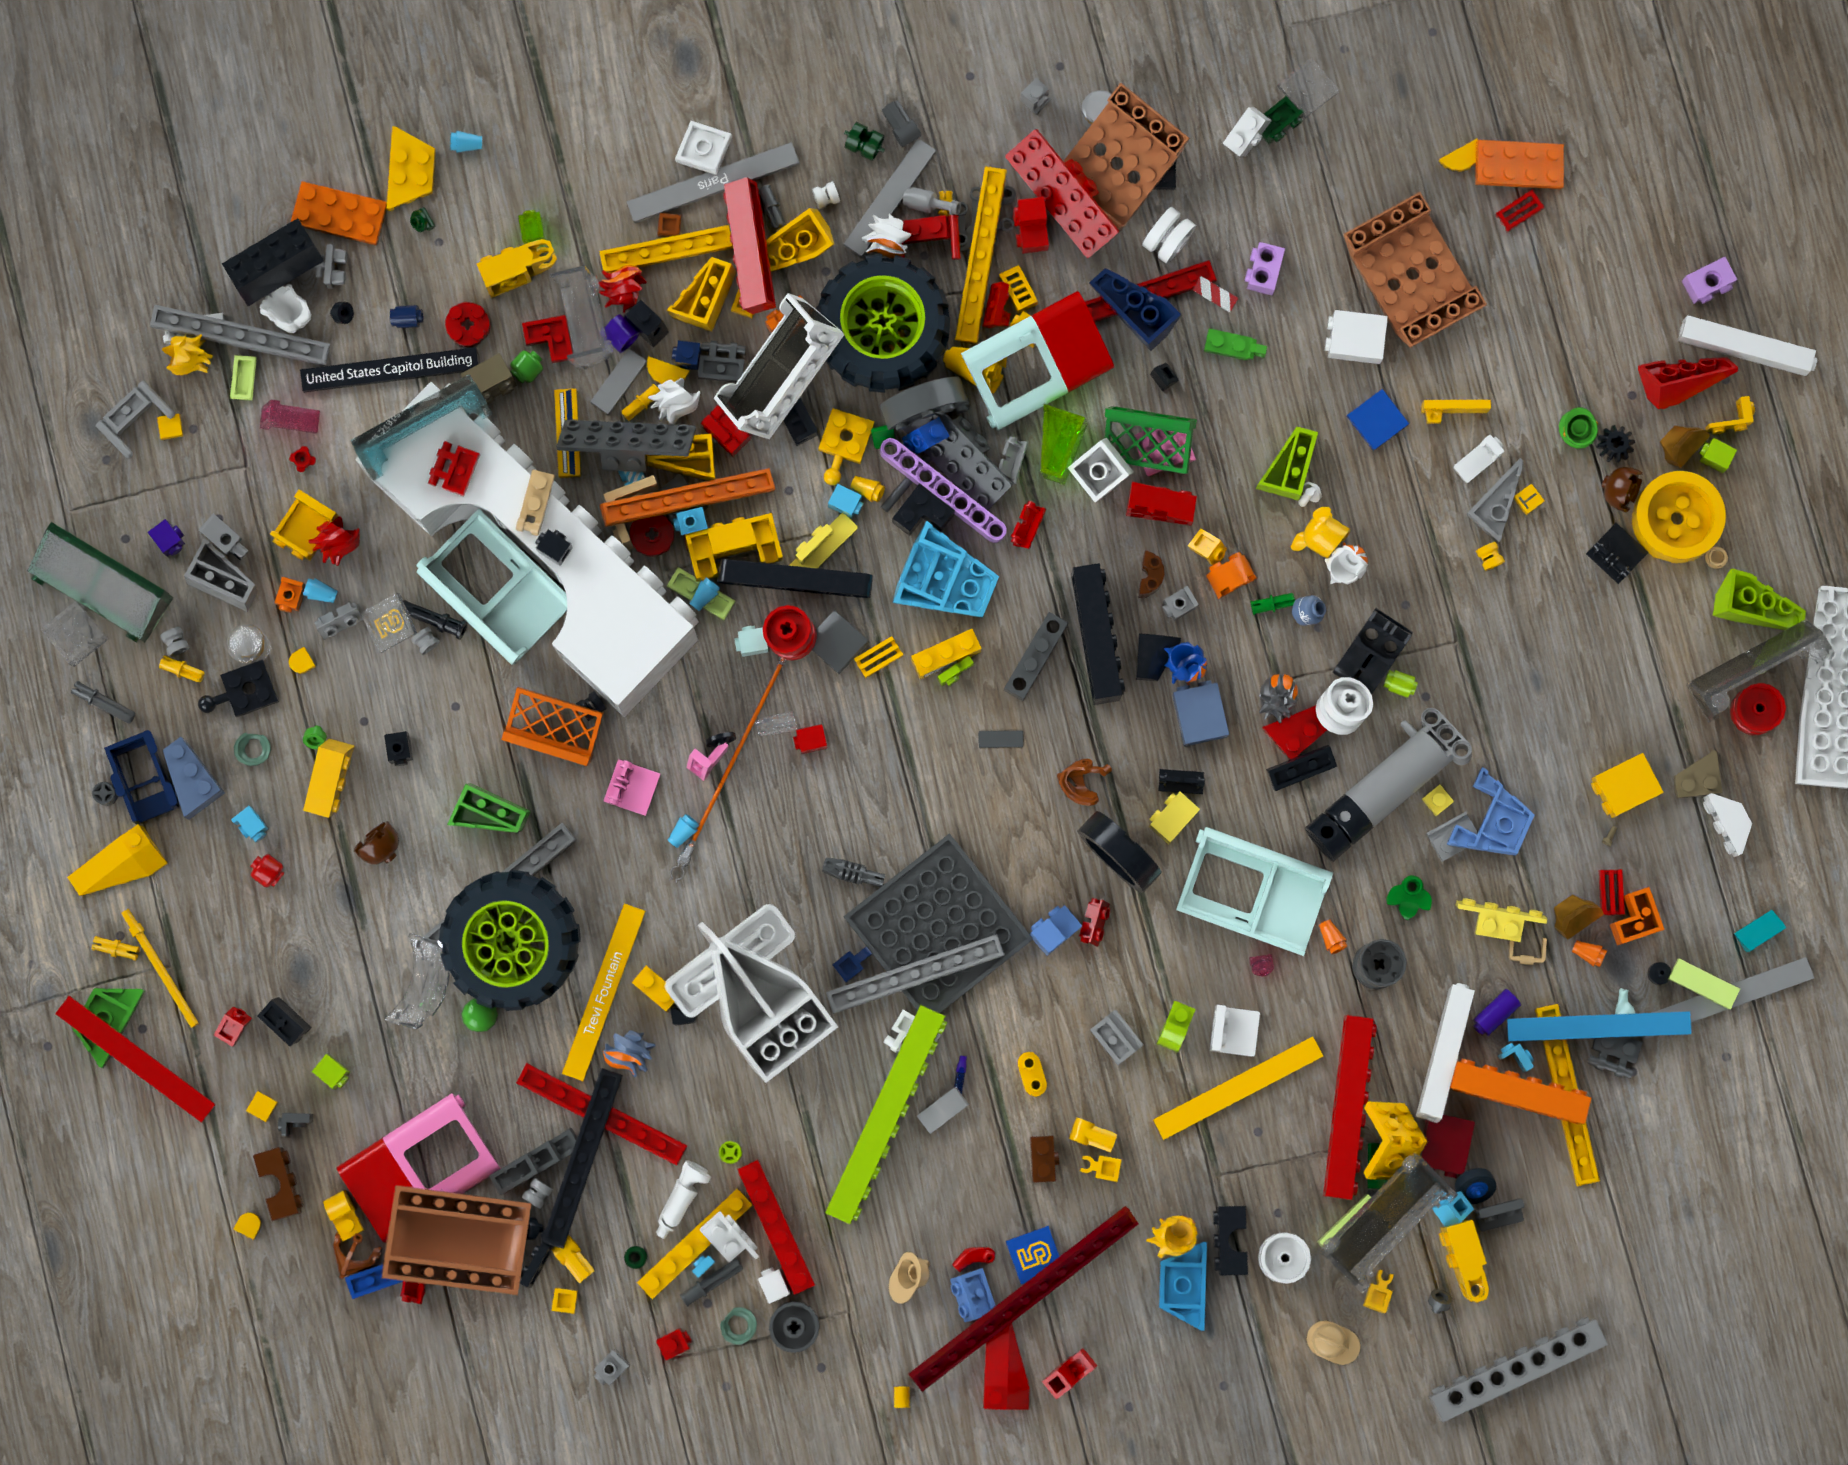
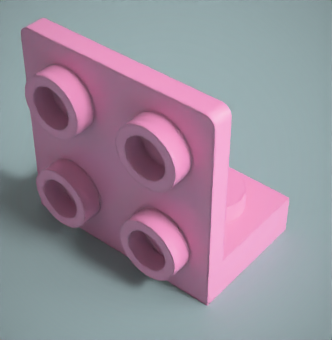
[1134,428,1196,476]

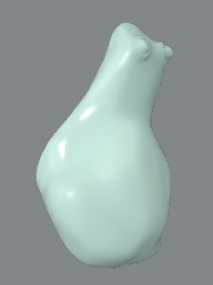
[1615,988,1636,1014]

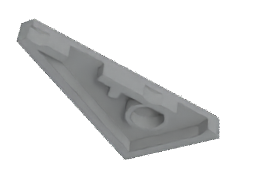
[1466,458,1523,544]

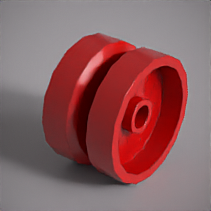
[763,605,817,661]
[1730,683,1786,736]

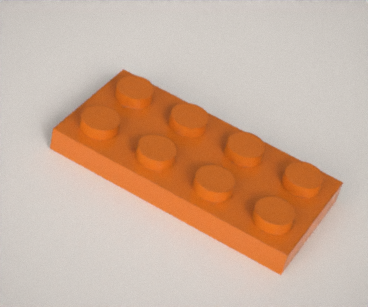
[1476,140,1564,189]
[290,181,387,246]

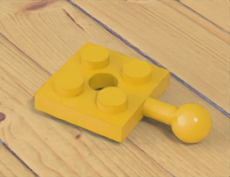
[818,408,875,486]

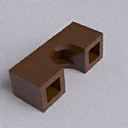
[253,1147,303,1221]

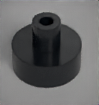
[330,302,354,324]
[1647,962,1671,985]
[526,1217,543,1240]

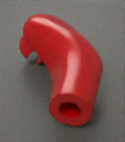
[952,1247,995,1272]

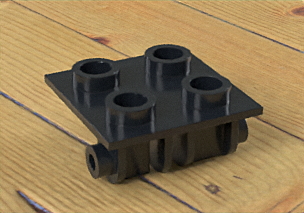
[1586,523,1649,584]

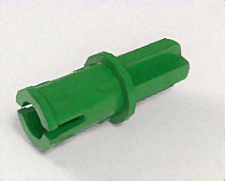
[1250,593,1295,615]

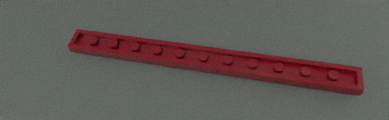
[908,1206,1139,1392]

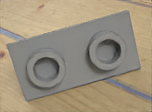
[998,436,1028,484]
[314,602,364,639]

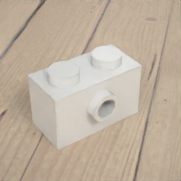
[1223,107,1272,157]

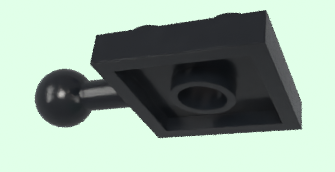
[198,659,279,718]

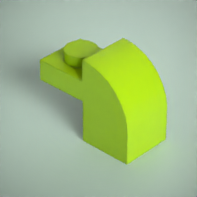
[1156,1001,1196,1052]

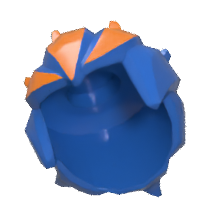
[1164,642,1207,685]

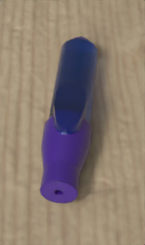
[954,1055,967,1094]

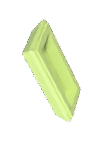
[230,355,257,400]

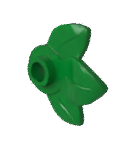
[1386,875,1432,920]

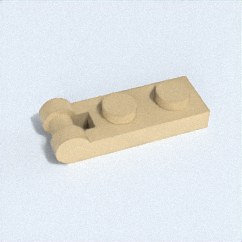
[516,469,555,536]

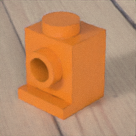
[274,577,306,613]

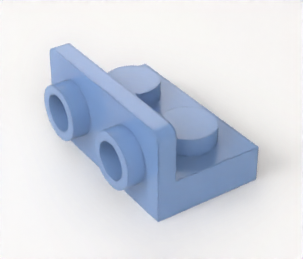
[950,1268,996,1322]

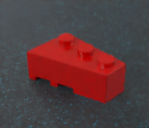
[1126,481,1197,526]

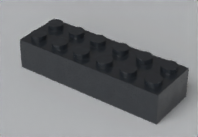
[1071,563,1125,705]

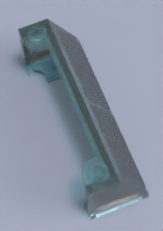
[351,374,492,481]

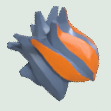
[603,1030,656,1077]

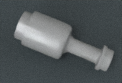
[903,187,961,215]

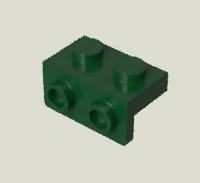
[1262,96,1304,144]

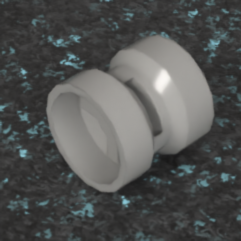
[160,627,190,657]
[522,1177,553,1209]

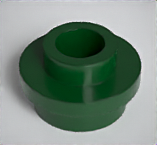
[624,1246,647,1269]

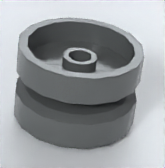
[769,1301,820,1353]

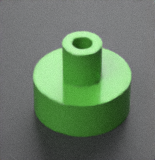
[303,726,327,749]

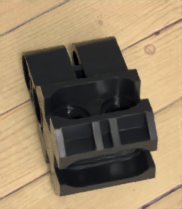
[1332,608,1413,695]

